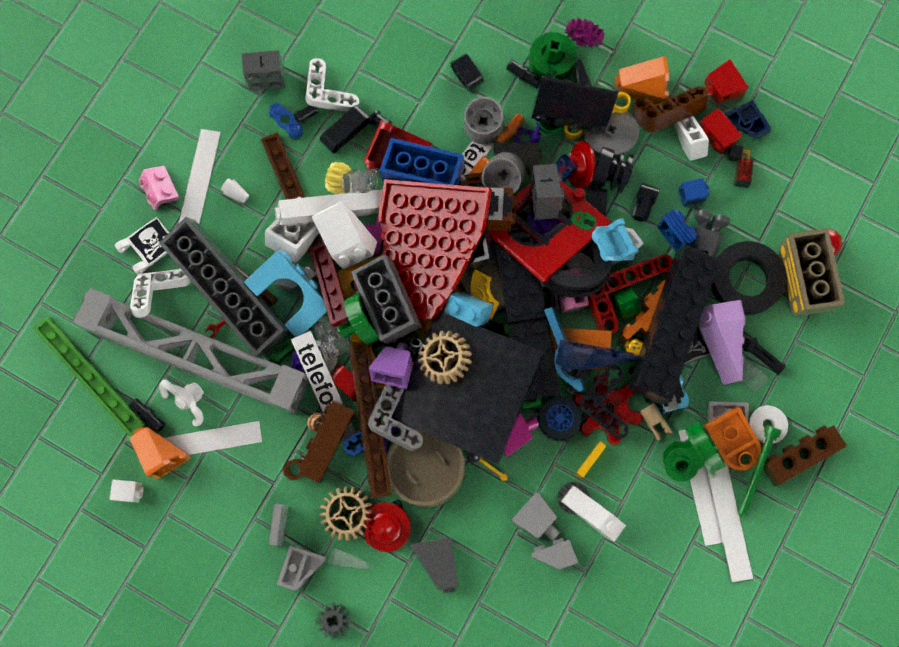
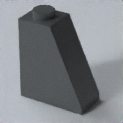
[411,537,459,593]

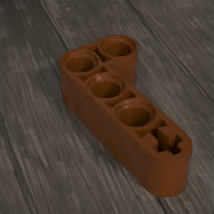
[634,86,708,133]

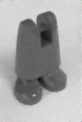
[691,210,731,258]

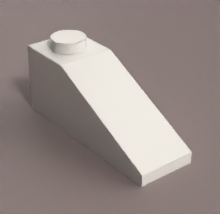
[674,116,709,161]
[561,486,626,542]

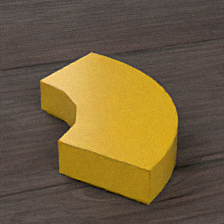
[470,269,500,321]

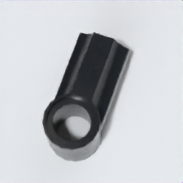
[631,183,660,222]

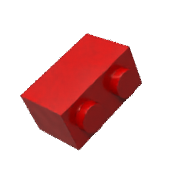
[699,108,742,155]

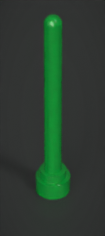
[738,425,782,517]

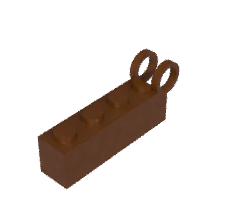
[283,400,356,483]

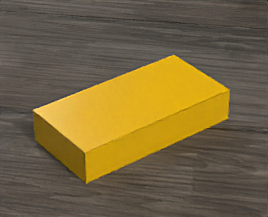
[575,441,606,479]

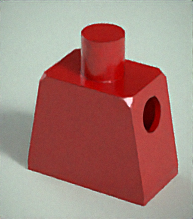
[704,59,748,103]

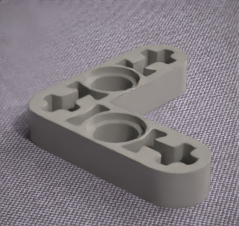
[368,384,423,451]

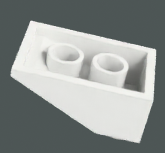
[265,196,319,263]
[312,200,377,270]

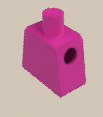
[503,413,539,457]

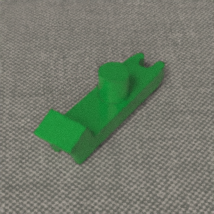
[268,332,307,365]

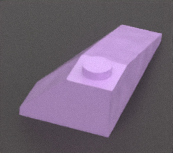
[699,300,746,385]

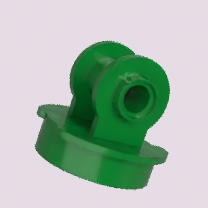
[662,421,726,482]

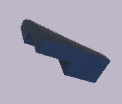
[724,99,772,139]

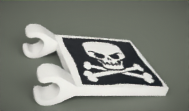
[115,217,169,275]

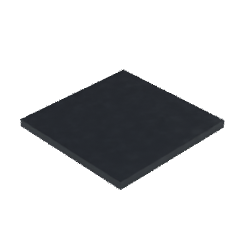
[391,312,544,464]

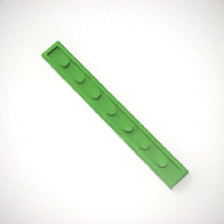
[33,316,148,437]

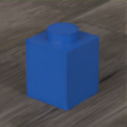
[678,178,710,206]

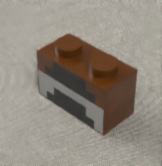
[488,187,517,232]

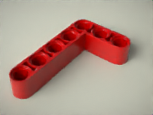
[587,254,673,333]

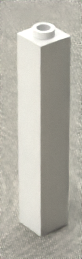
[274,189,383,225]

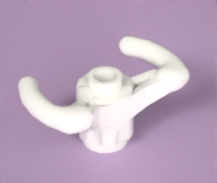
[159,379,204,426]

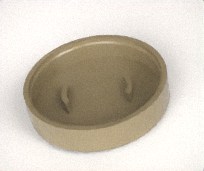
[386,428,465,508]

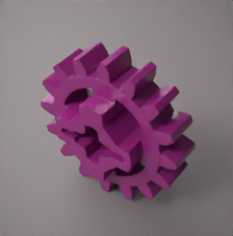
[565,18,605,48]

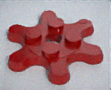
[573,374,643,445]

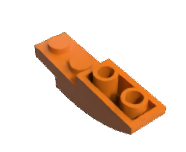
[620,280,665,343]

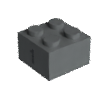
[242,50,286,91]
[531,164,564,220]

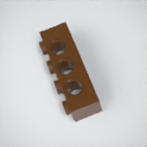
[763,425,847,486]

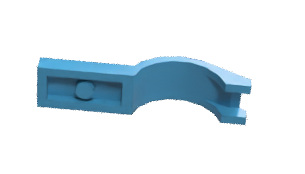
[544,307,586,392]

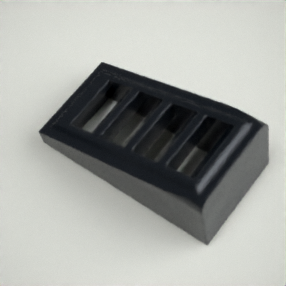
[575,59,592,86]

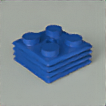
[657,209,697,252]

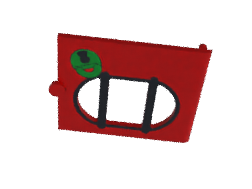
[486,182,611,283]

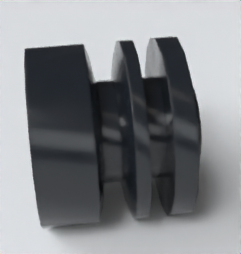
[591,147,634,193]

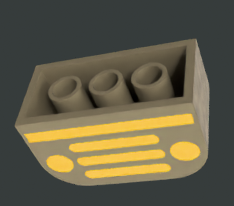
[779,229,845,316]

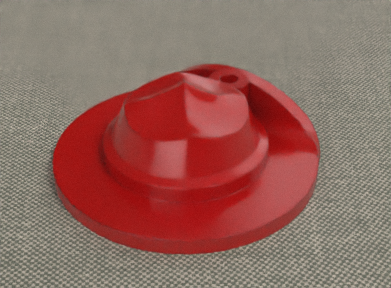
[565,141,596,188]
[365,502,411,552]

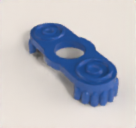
[269,103,303,140]

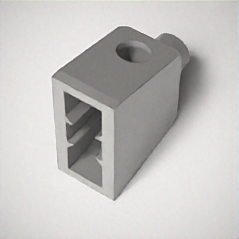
[510,492,560,541]

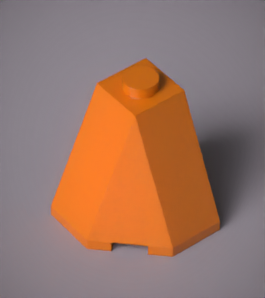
[614,56,669,105]
[129,427,191,479]

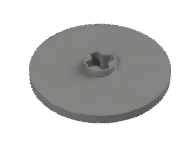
[583,111,639,157]

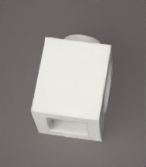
[109,480,143,503]

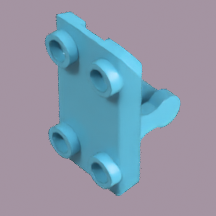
[592,218,639,262]

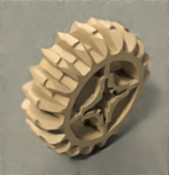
[418,331,472,384]
[320,486,372,541]

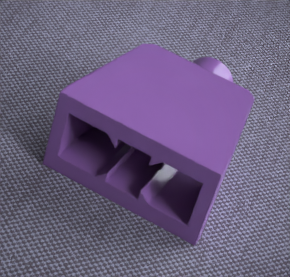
[369,342,413,389]

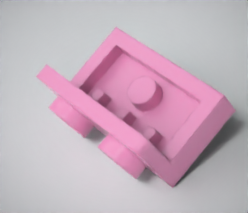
[139,166,179,210]

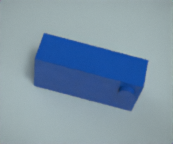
[380,138,465,185]

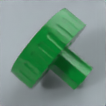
[529,32,577,80]
[337,292,379,345]

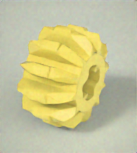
[325,162,352,194]

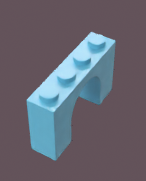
[244,249,327,337]

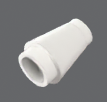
[221,178,250,204]

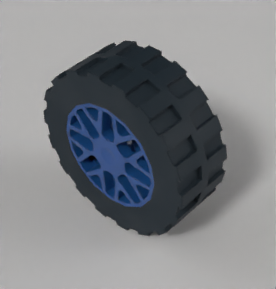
[537,396,582,441]

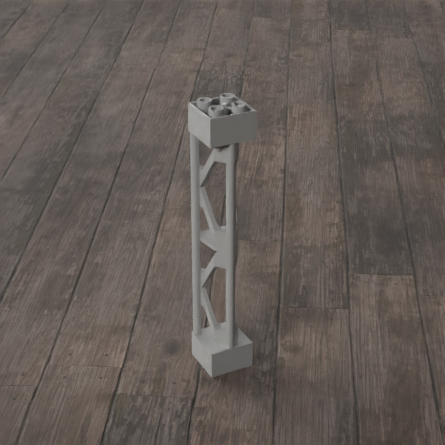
[73,288,309,415]

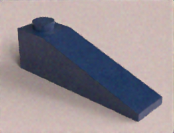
[555,340,640,372]

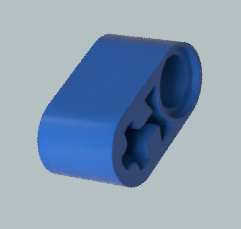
[343,430,364,457]

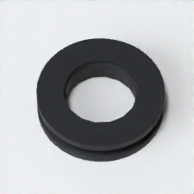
[543,234,612,298]
[711,241,787,315]

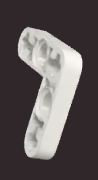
[305,58,359,112]
[130,269,191,318]

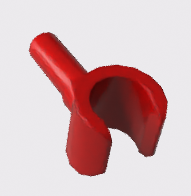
[205,320,227,339]

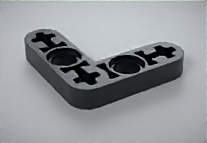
[580,365,629,439]

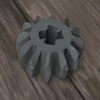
[316,603,351,639]

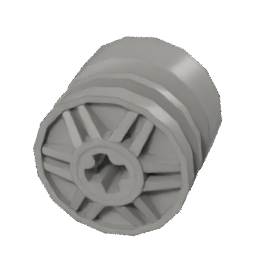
[464,97,503,144]
[482,152,526,194]

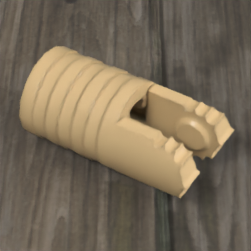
[640,403,673,441]

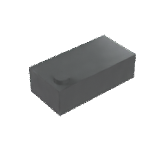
[351,254,422,344]

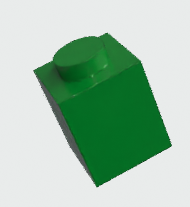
[611,286,641,319]

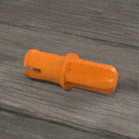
[495,113,525,147]

